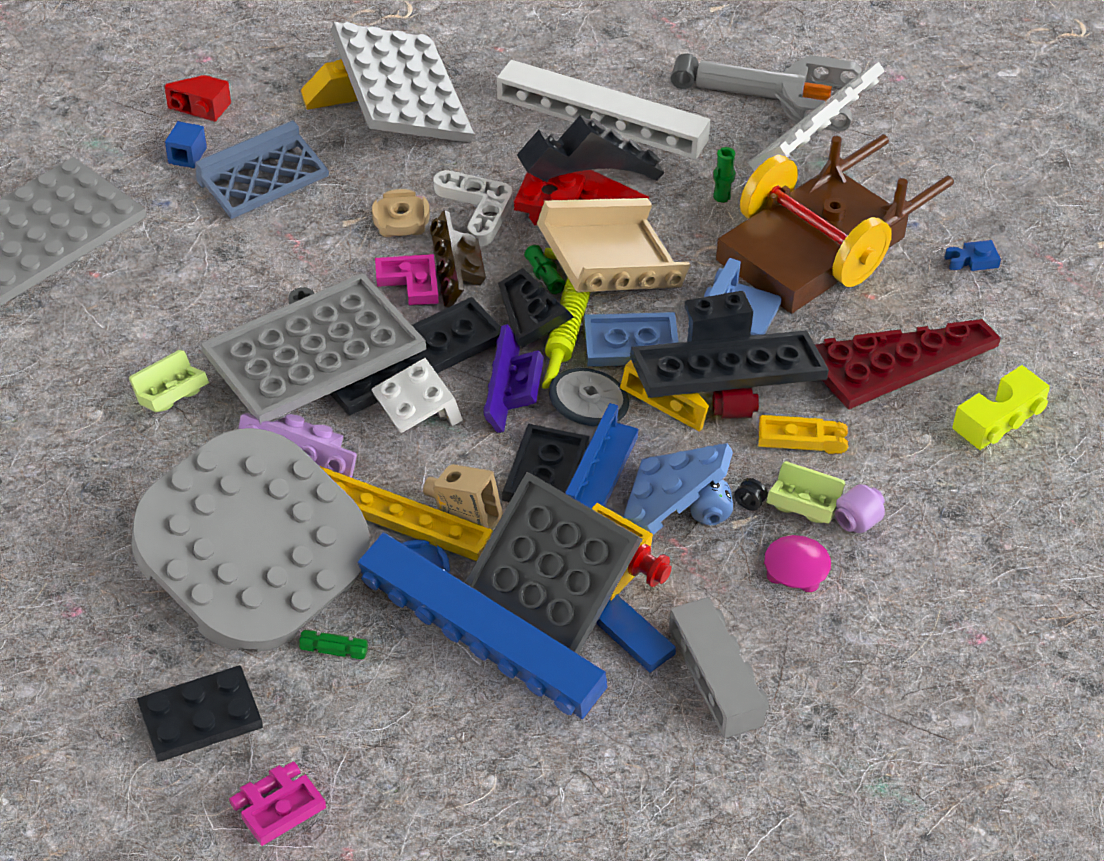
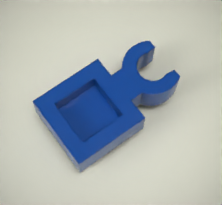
[944,240,1001,271]

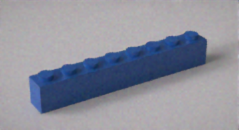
[358,532,608,720]

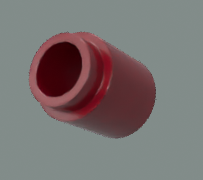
[712,387,759,419]

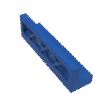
[566,403,638,508]

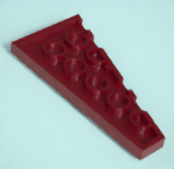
[815,319,1001,410]

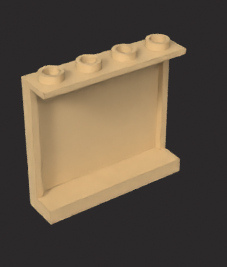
[537,198,690,292]

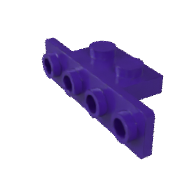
[483,324,544,433]

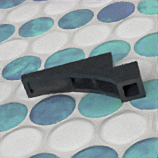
[517,115,664,182]

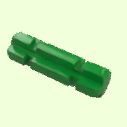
[299,629,368,660]

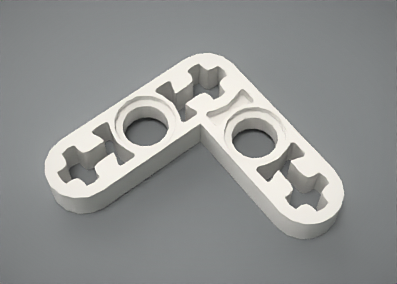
[434,170,513,246]

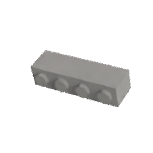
[669,597,769,738]

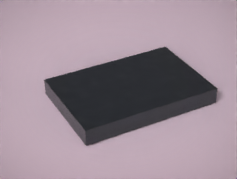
[502,424,590,502]

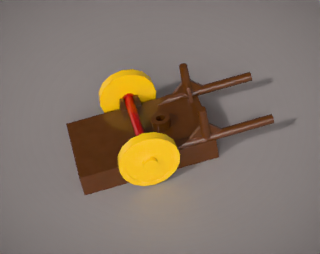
[716,134,954,314]

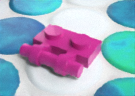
[229,761,326,846]

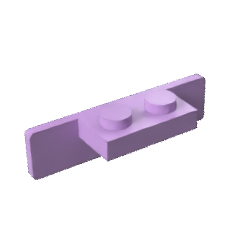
[238,413,357,478]

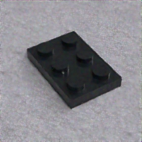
[137,665,263,762]

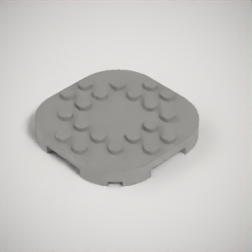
[131,428,369,652]

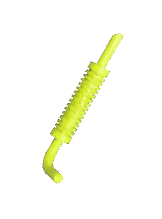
[542,248,591,389]

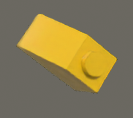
[301,59,358,110]

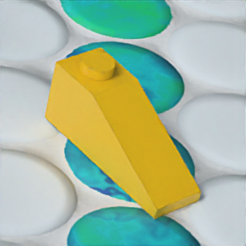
[620,360,709,432]

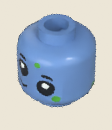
[690,479,733,525]

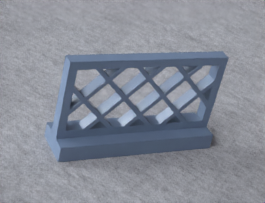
[196,120,329,219]

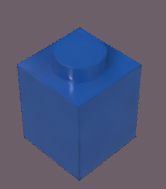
[165,121,207,168]

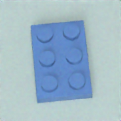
[584,312,679,367]

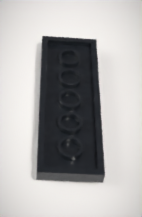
[330,297,501,416]
[630,330,829,398]

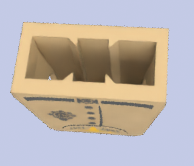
[423,464,503,530]

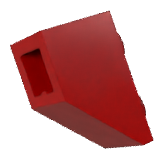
[164,75,231,122]

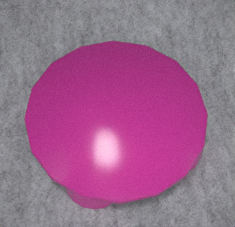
[764,535,831,592]

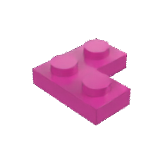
[375,254,439,305]

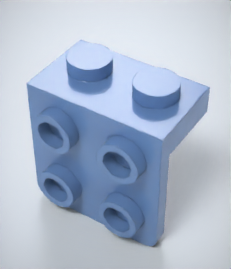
[704,258,781,336]

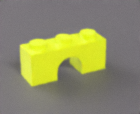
[952,365,1050,450]

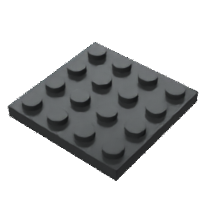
[465,472,643,655]

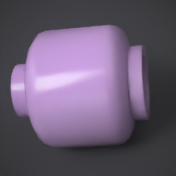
[835,484,885,533]

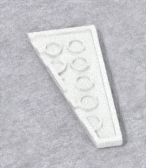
[748,62,885,171]

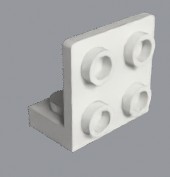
[372,358,463,433]

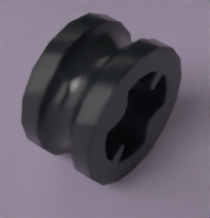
[734,478,768,511]

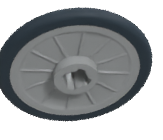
[549,368,629,427]

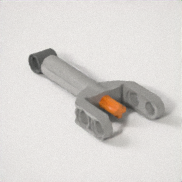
[670,54,861,131]

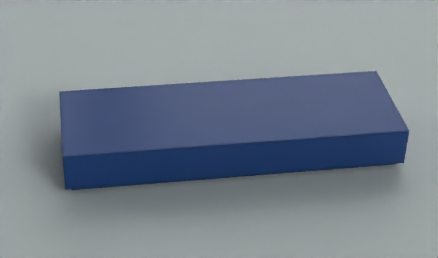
[596,594,676,673]

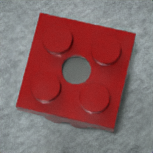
[514,173,585,226]

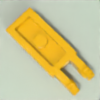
[758,415,848,454]

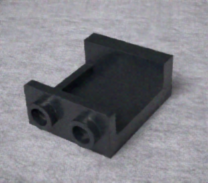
[684,291,753,342]

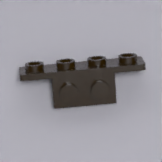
[430,210,486,308]

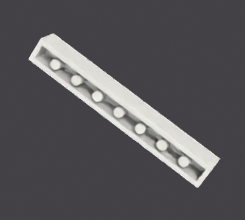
[497,60,710,160]

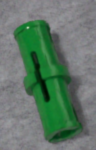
[713,147,736,203]
[524,244,566,294]

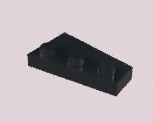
[498,268,574,348]

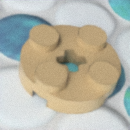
[372,189,430,237]

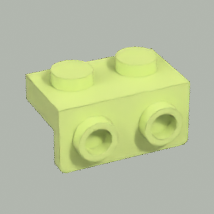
[129,350,209,412]
[766,461,845,524]

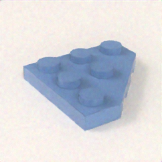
[623,443,733,535]

